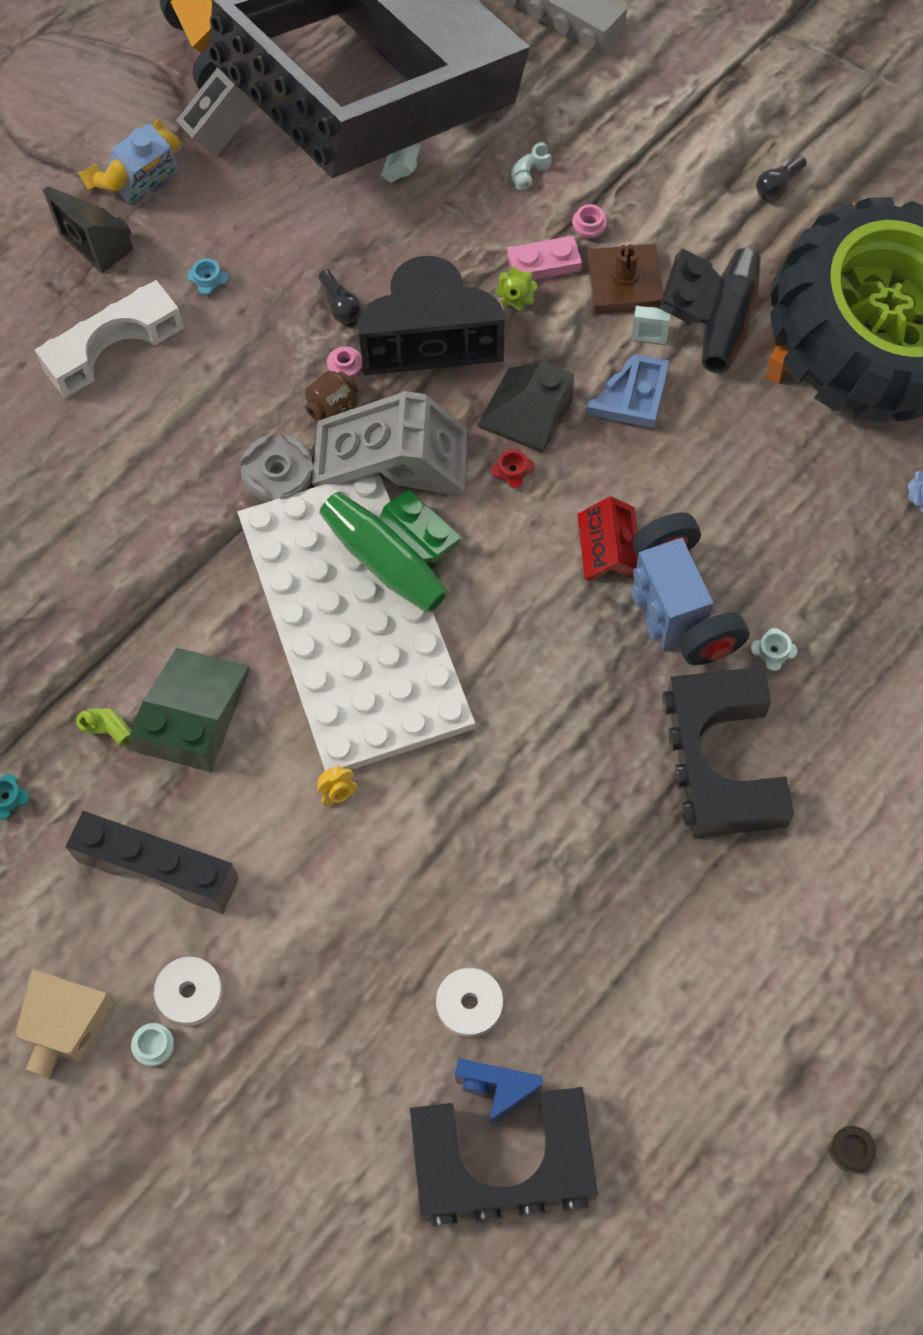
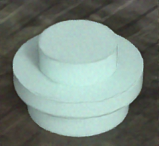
[131,1023,174,1067]

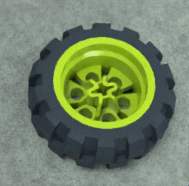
[770,197,923,422]

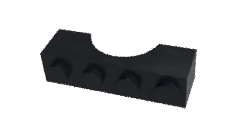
[65,811,239,914]

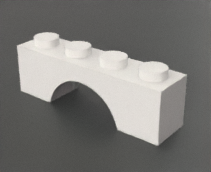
[35,280,184,399]

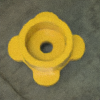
[317,766,358,806]

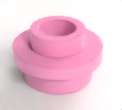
[572,204,607,238]
[327,346,363,379]

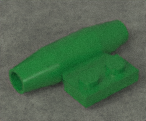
[319,490,462,614]

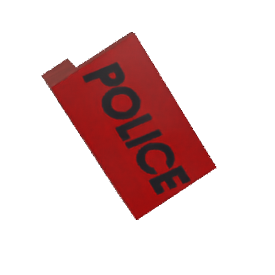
[577,496,638,581]

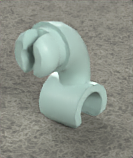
[511,142,552,190]

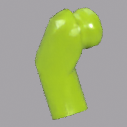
[76,709,132,747]

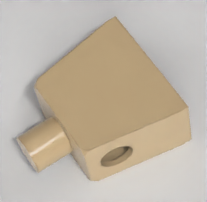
[16,969,115,1079]

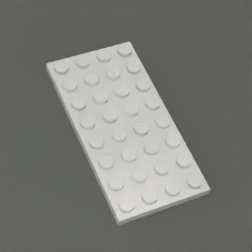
[237,472,475,771]

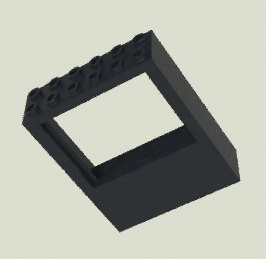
[208,0,530,179]

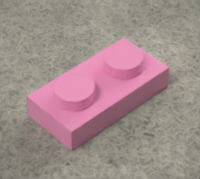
[507,235,582,280]

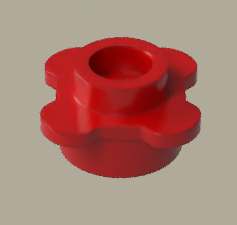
[491,449,535,489]

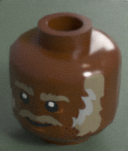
[305,370,358,422]

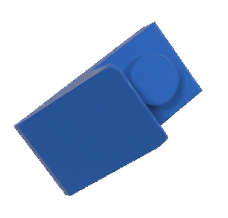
[455,1058,543,1125]

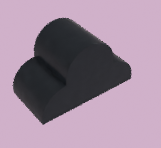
[358,256,504,376]

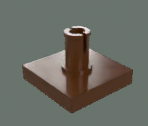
[586,244,664,314]

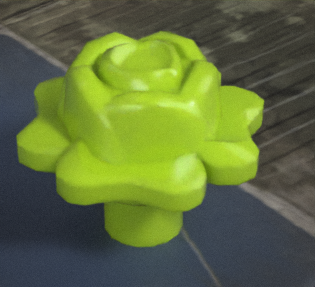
[495,267,538,310]

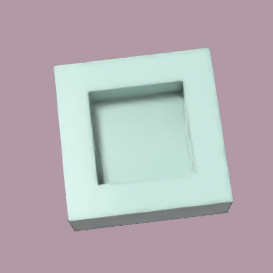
[381,143,421,183]
[631,306,671,344]

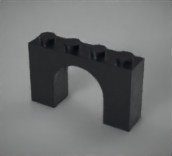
[662,666,794,838]
[410,1087,598,1228]

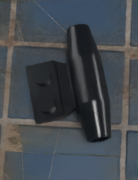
[659,248,761,374]

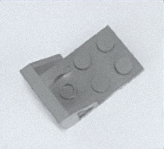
[312,391,468,495]

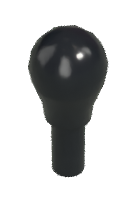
[756,155,807,201]
[318,270,362,324]

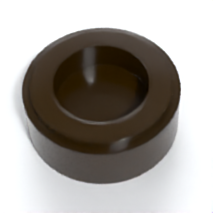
[829,1126,876,1173]

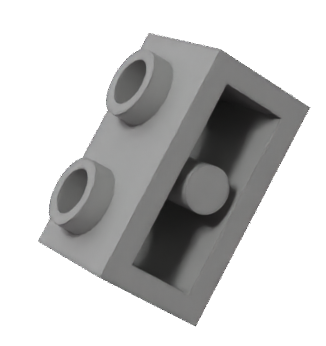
[176,68,258,156]

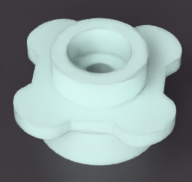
[751,628,798,672]

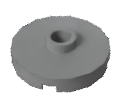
[240,435,313,502]

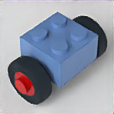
[630,512,750,665]

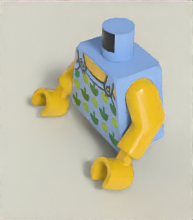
[78,119,181,205]

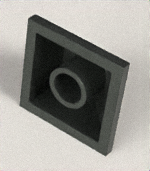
[43,186,133,273]
[478,361,574,453]

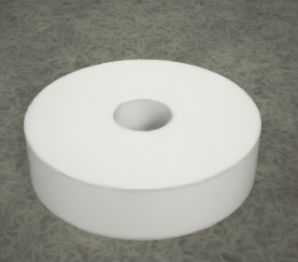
[154,957,223,1026]
[436,968,503,1038]

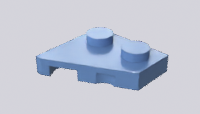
[586,354,669,428]

